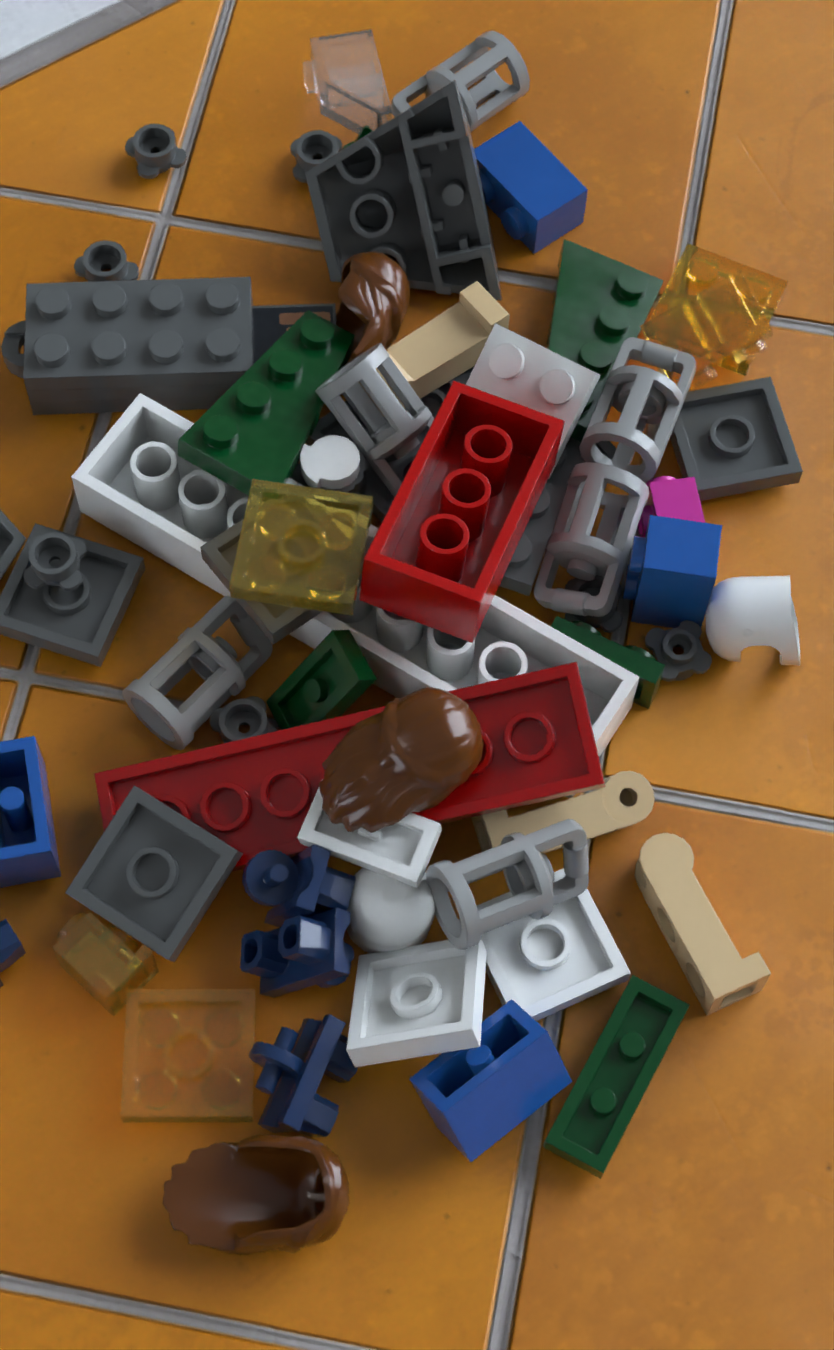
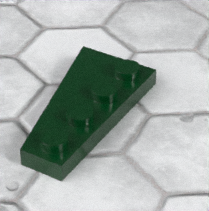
[547,239,664,441]
[177,310,355,505]

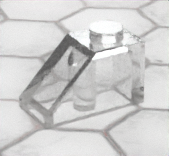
[302,29,392,134]

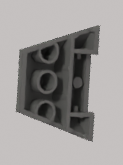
[305,80,502,301]

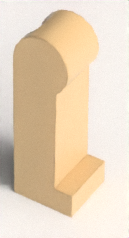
[359,281,510,417]
[471,771,655,853]
[635,833,771,1016]

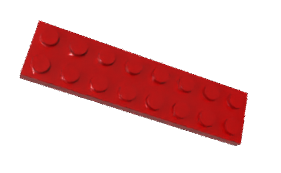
[94,662,606,871]

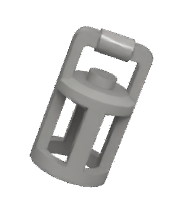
[391,31,530,132]
[579,337,697,482]
[315,343,434,497]
[534,462,649,617]
[122,596,272,751]
[426,819,589,950]

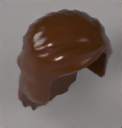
[336,252,410,396]
[319,687,484,833]
[163,1134,349,1255]

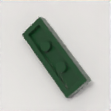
[543,975,690,1179]

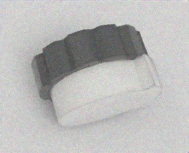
[300,435,366,503]

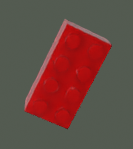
[359,381,565,643]

